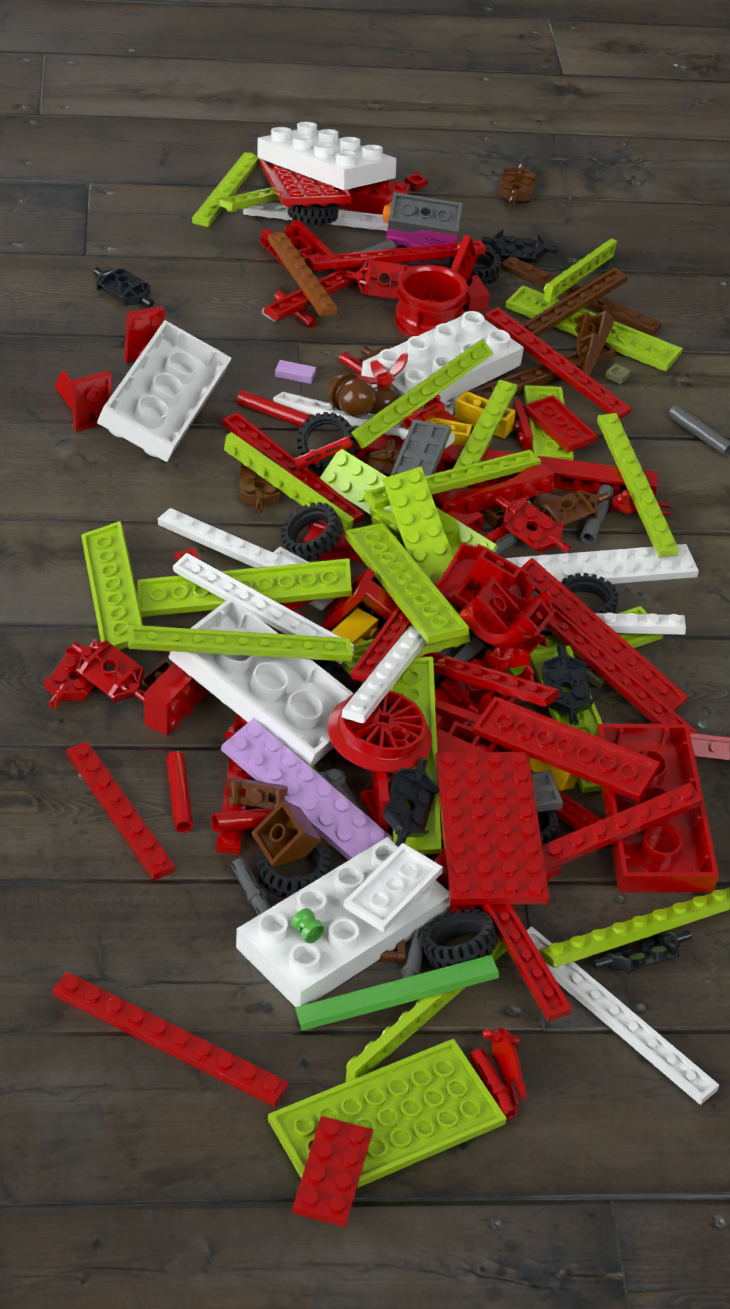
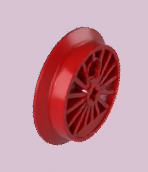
[327,690,432,773]

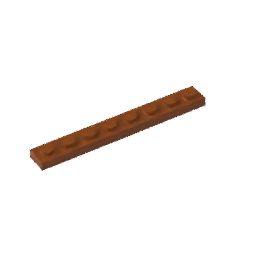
[268,232,338,316]

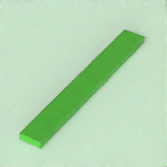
[295,955,499,1031]

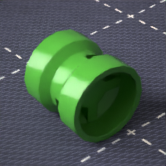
[291,908,326,944]

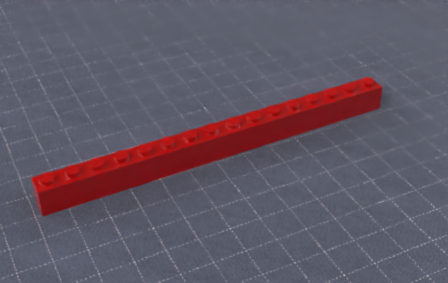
[353,435,658,496]

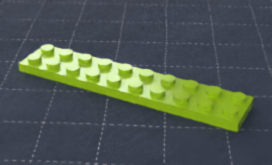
[505,285,683,371]
[320,449,498,552]
[345,523,469,644]
[137,558,352,617]
[390,657,442,855]

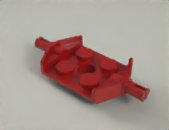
[345,259,408,300]
[495,495,572,554]
[488,634,547,673]
[44,639,107,709]
[71,641,145,703]

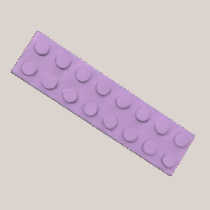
[221,718,393,860]

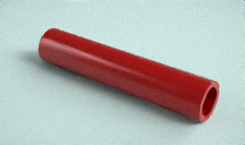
[236,390,312,427]
[166,751,193,833]
[211,809,273,832]

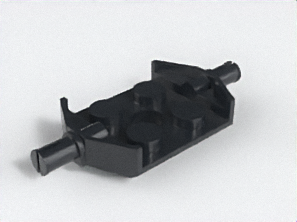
[482,230,558,260]
[93,267,154,308]
[542,645,594,725]
[383,757,439,847]
[592,930,692,973]

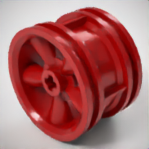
[394,265,467,338]

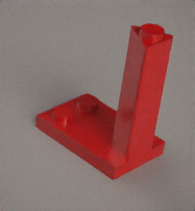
[401,235,478,283]
[124,306,165,363]
[55,370,112,432]
[321,567,398,631]

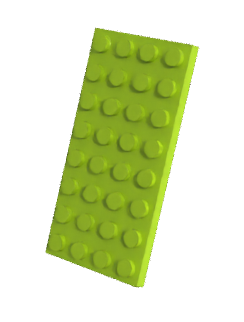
[268,1039,507,1188]

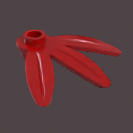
[354,353,408,388]

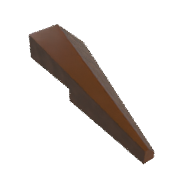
[574,310,615,376]

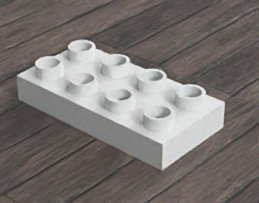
[258,122,396,190]
[361,311,524,416]
[97,320,232,462]
[169,596,354,767]
[236,837,451,1007]

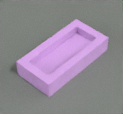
[275,360,316,384]

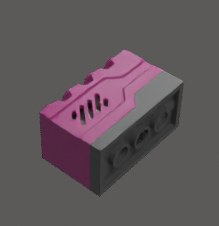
[382,192,463,247]

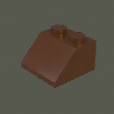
[252,800,321,867]

